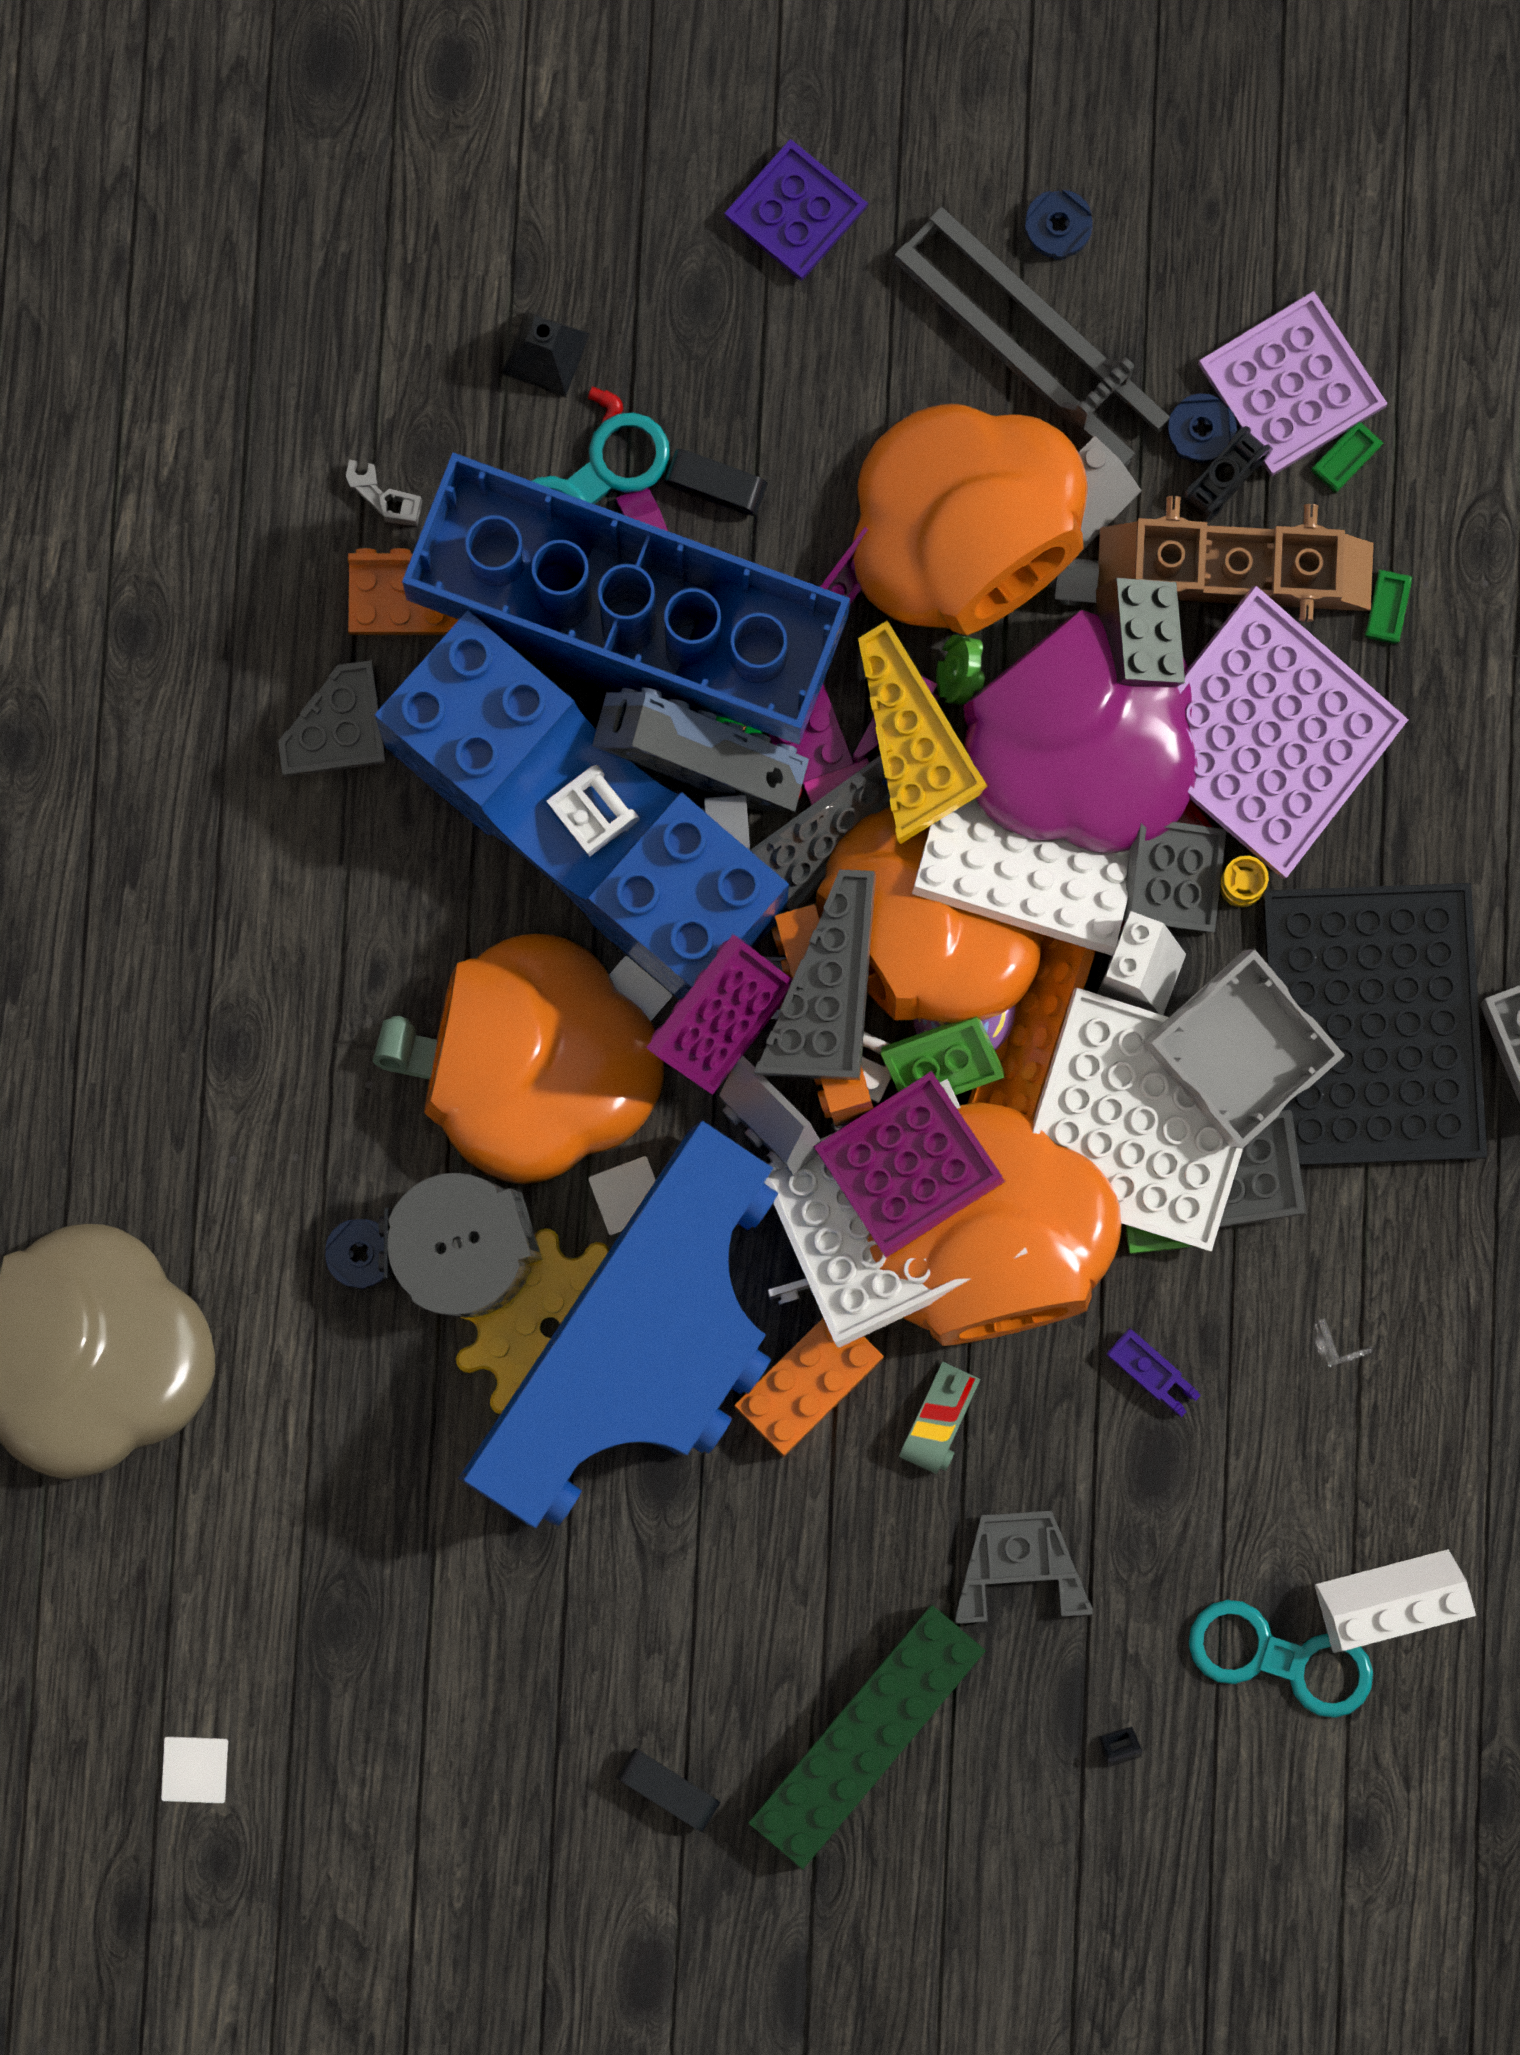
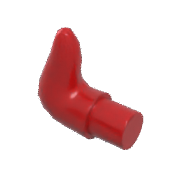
[588,386,623,424]

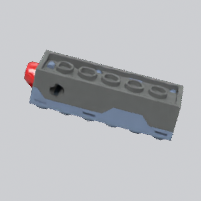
[592,688,809,812]

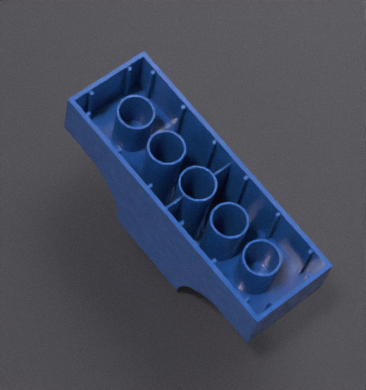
[402,453,850,745]
[458,1121,778,1528]

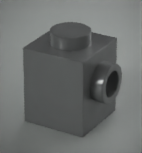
[1048,559,1099,606]

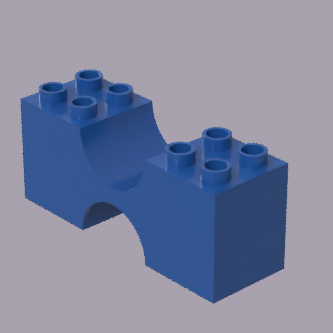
[374,610,789,1000]

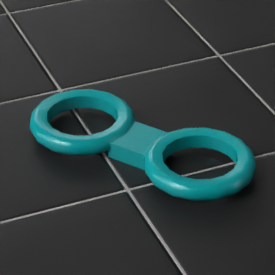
[532,412,670,504]
[1189,1600,1373,1718]

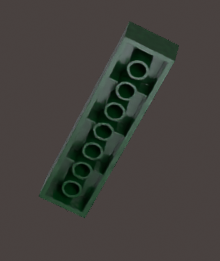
[748,1605,986,1869]

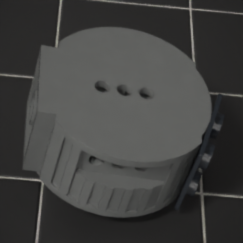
[378,1173,543,1318]

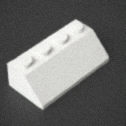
[1315,1549,1476,1653]

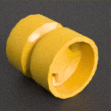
[1220,856,1269,907]

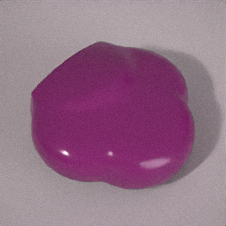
[963,610,1198,853]

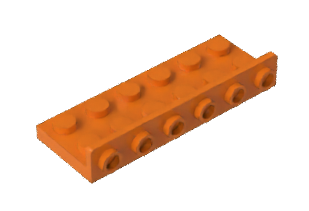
[348,548,459,635]
[968,936,1096,1120]

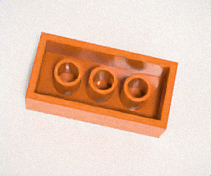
[734,1317,884,1458]

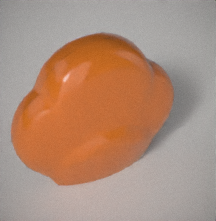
[852,404,1088,635]
[816,806,1047,1023]
[424,934,664,1184]
[867,1102,1121,1346]

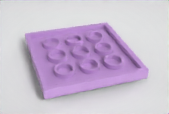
[1198,291,1387,477]

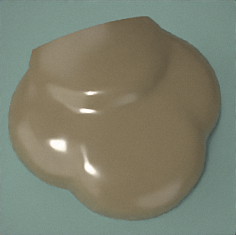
[0,1224,215,1479]

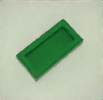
[1311,422,1383,493]
[1364,569,1413,644]

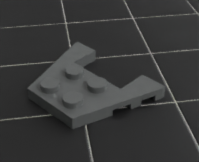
[955,1511,1093,1624]

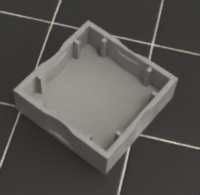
[1141,949,1345,1149]

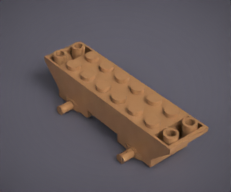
[1097,496,1373,622]

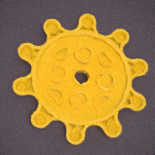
[456,1228,610,1414]

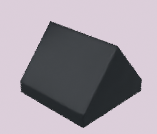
[1099,1727,1142,1767]

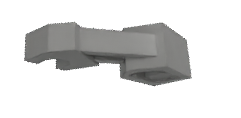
[346,460,422,527]

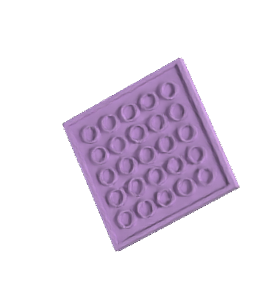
[1178,586,1408,879]

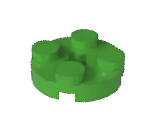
[936,635,985,705]

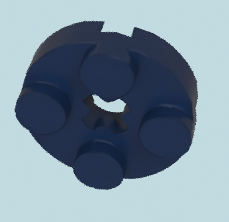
[1024,190,1093,260]
[1167,394,1237,463]
[325,1219,384,1289]

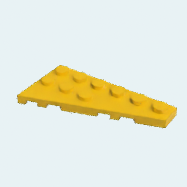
[858,621,987,844]

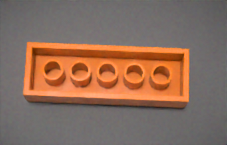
[771,904,873,1127]

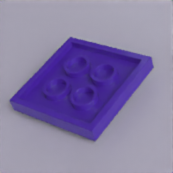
[724,139,868,282]

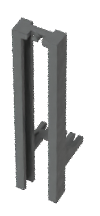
[894,206,1170,467]

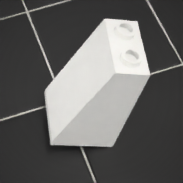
[1097,911,1186,1015]

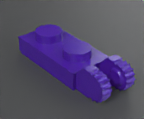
[1106,1328,1201,1418]

